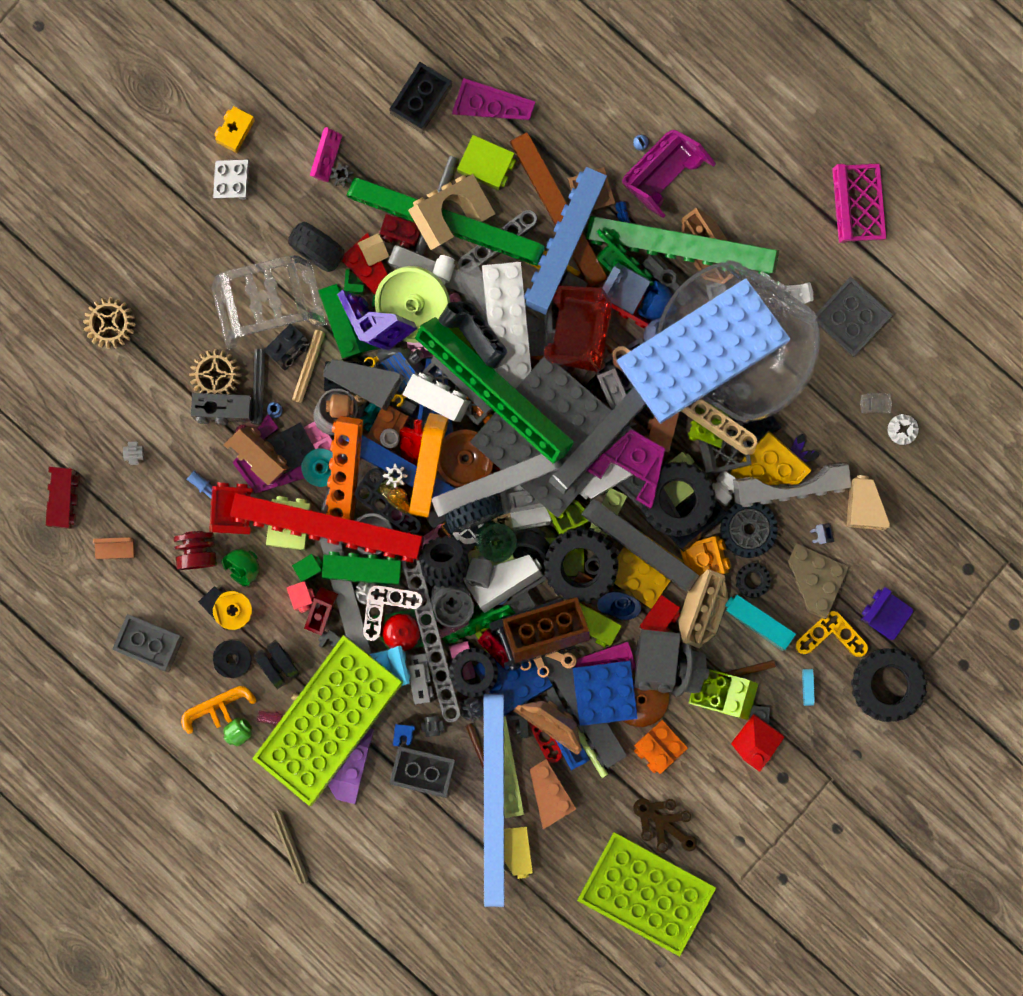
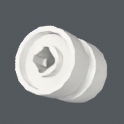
[712,471,736,506]

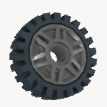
[445,495,504,533]
[720,502,778,558]

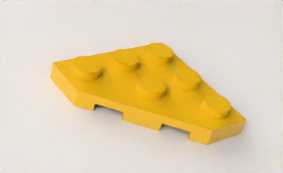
[730,431,812,485]

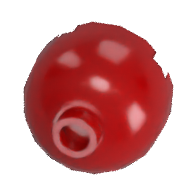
[382,614,420,652]

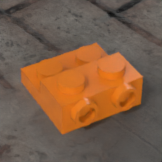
[633,720,688,774]

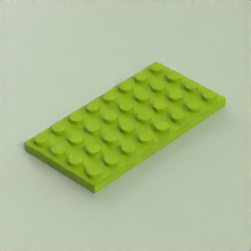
[252,635,403,806]

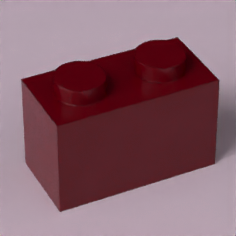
[304,587,338,636]

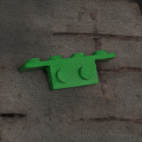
[596,229,654,286]
[440,605,516,644]

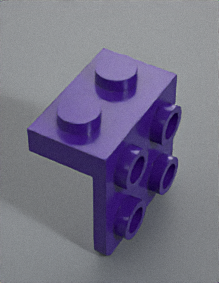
[861,587,913,640]

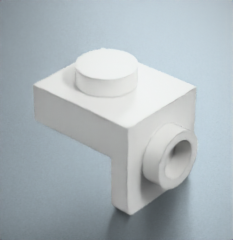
[781,282,813,306]

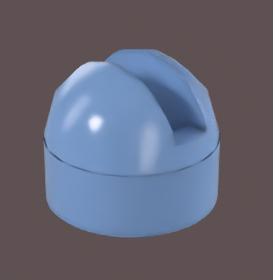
[633,135,648,151]

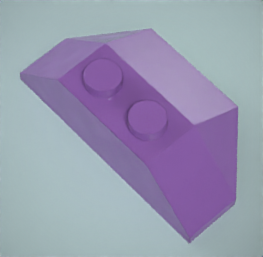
[328,728,374,804]

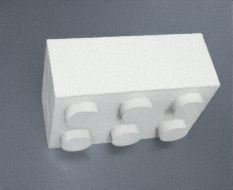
[403,373,471,422]

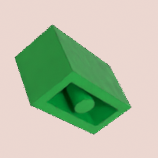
[292,554,323,583]

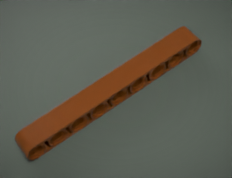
[510,132,607,288]

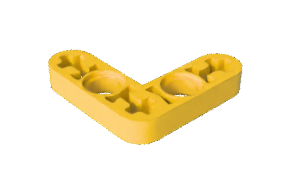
[795,611,868,657]

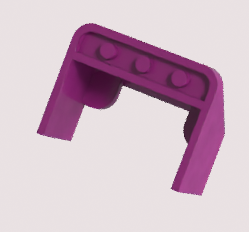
[622,130,716,218]

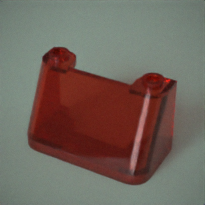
[544,286,612,372]

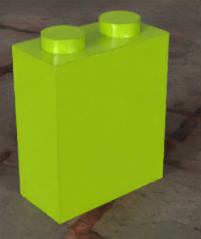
[457,135,516,191]

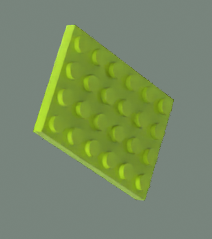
[577,832,716,957]

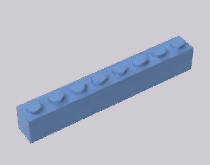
[524,167,607,315]

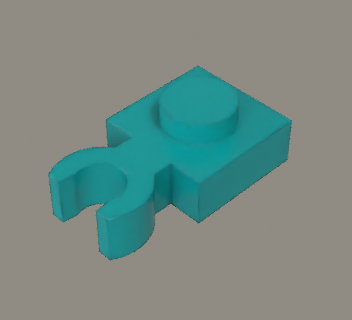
[360,403,381,432]

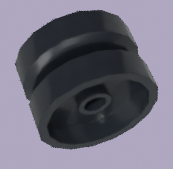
[253,640,300,690]

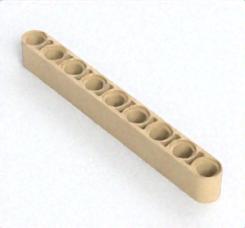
[613,346,757,455]

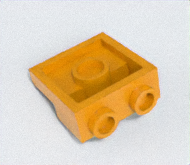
[680,536,731,577]

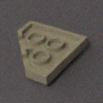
[788,543,849,619]

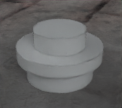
[380,429,399,448]

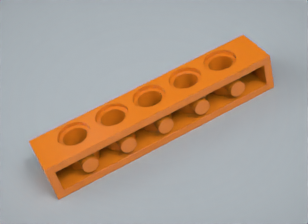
[326,416,363,521]

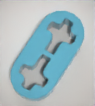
[802,669,814,706]

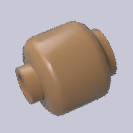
[326,394,354,419]

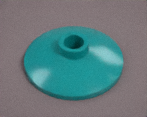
[301,448,333,487]

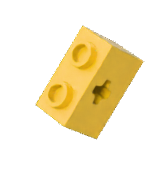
[215,106,255,153]

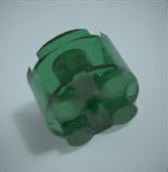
[475,521,517,562]

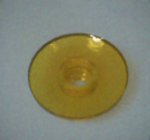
[380,484,410,514]

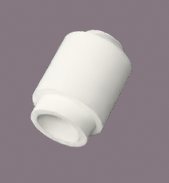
[433,255,455,285]

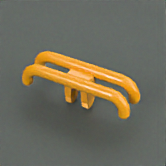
[181,686,256,734]

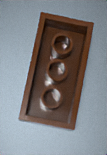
[503,597,590,663]

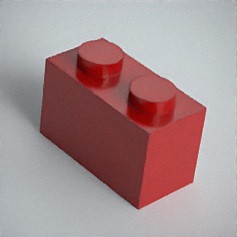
[639,595,681,632]

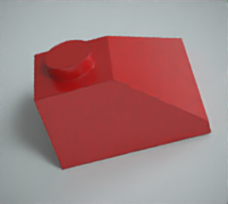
[731,714,785,772]

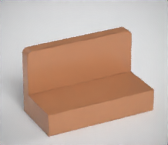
[93,537,135,559]

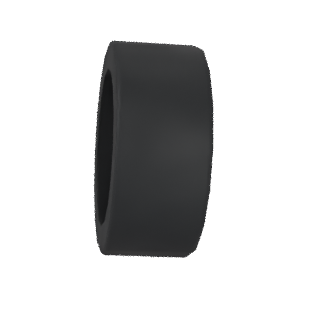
[511,531,550,564]

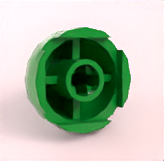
[221,549,259,587]

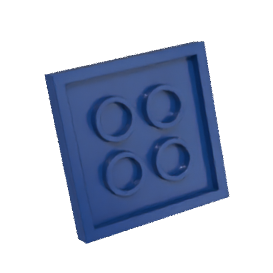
[473,659,553,716]
[572,661,638,726]

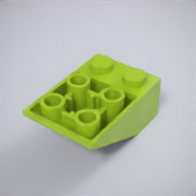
[688,669,759,720]

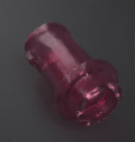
[257,710,282,727]

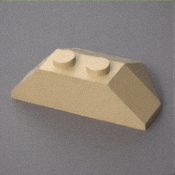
[678,569,728,648]

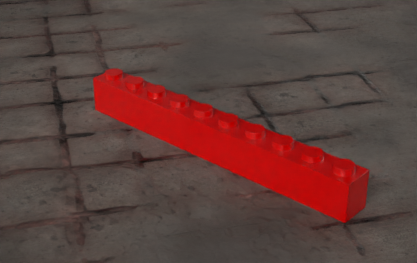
[230,493,424,563]

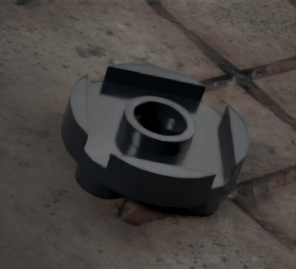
[213,640,252,679]

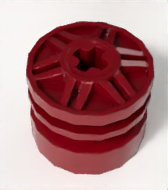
[173,531,217,570]

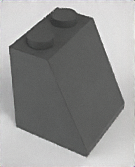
[634,629,680,693]

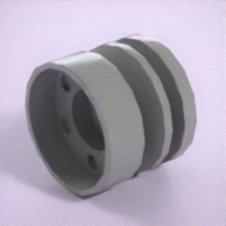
[314,389,358,435]

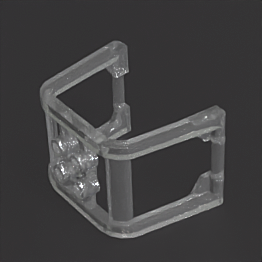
[211,255,327,350]

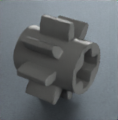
[330,163,354,188]
[460,696,483,722]
[420,716,444,737]

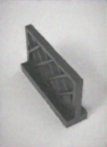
[699,391,752,477]

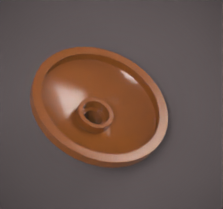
[438,430,493,487]
[623,670,669,727]

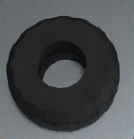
[288,222,345,272]

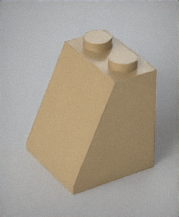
[846,475,890,530]

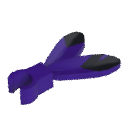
[791,434,819,462]

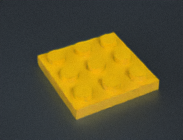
[614,530,684,609]

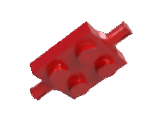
[400,419,423,466]

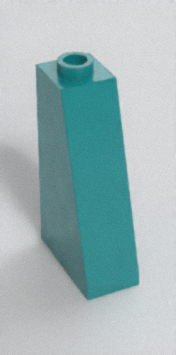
[724,595,796,651]

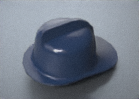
[597,589,641,620]

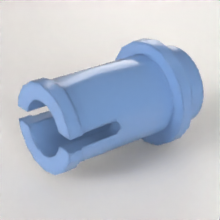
[267,402,283,418]

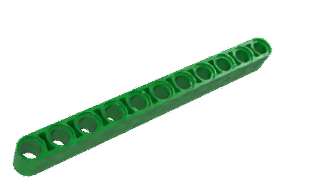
[346,178,545,266]

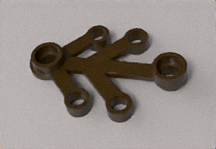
[633,798,697,853]

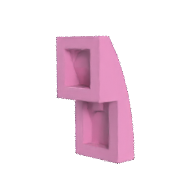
[303,422,333,453]

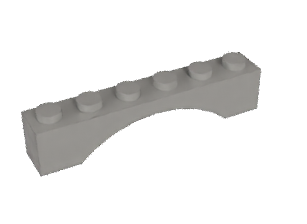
[733,463,851,507]

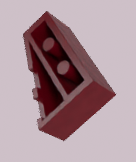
[46,467,80,529]

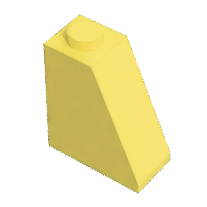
[504,826,533,879]

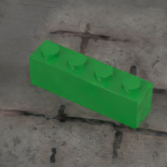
[322,552,402,586]

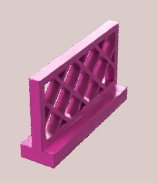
[832,164,886,243]

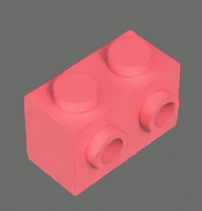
[287,581,315,613]

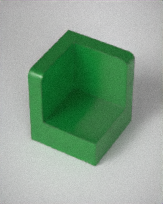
[344,269,365,295]

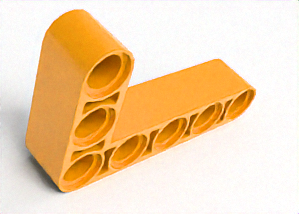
[409,413,449,518]

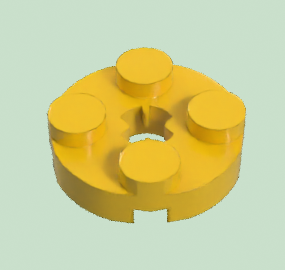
[213,591,252,630]

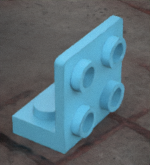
[369,646,410,687]

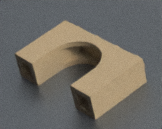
[408,174,495,250]

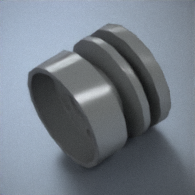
[430,581,474,627]

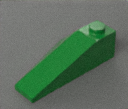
[318,284,379,361]

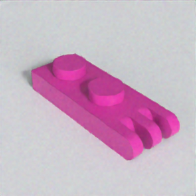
[310,127,342,182]

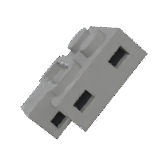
[408,654,434,705]

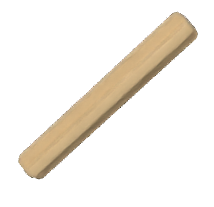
[292,330,325,403]

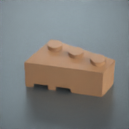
[224,426,289,485]

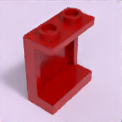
[209,482,253,535]

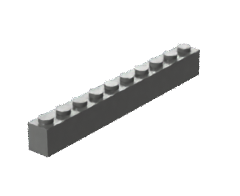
[507,591,627,768]

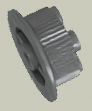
[672,643,709,697]

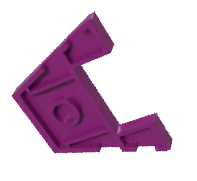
[233,414,305,494]
[586,429,665,509]

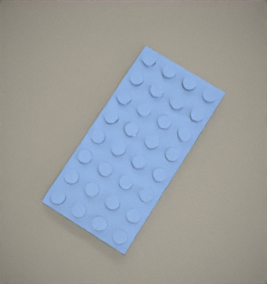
[617,278,790,424]

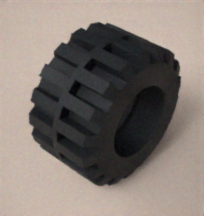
[419,536,470,588]
[449,648,498,697]

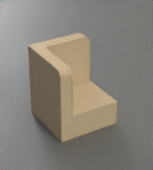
[358,234,390,266]

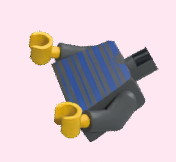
[364,347,424,407]

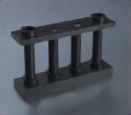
[489,598,577,671]

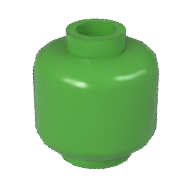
[223,718,252,746]

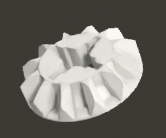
[888,414,919,445]

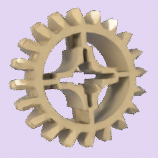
[83,297,136,349]
[189,349,242,395]

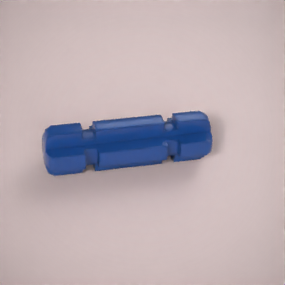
[615,202,630,223]

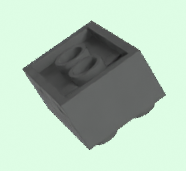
[191,393,253,425]
[112,614,184,672]

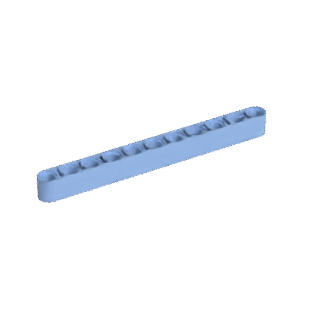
[484,694,504,907]

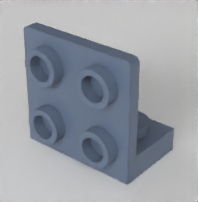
[597,263,650,314]

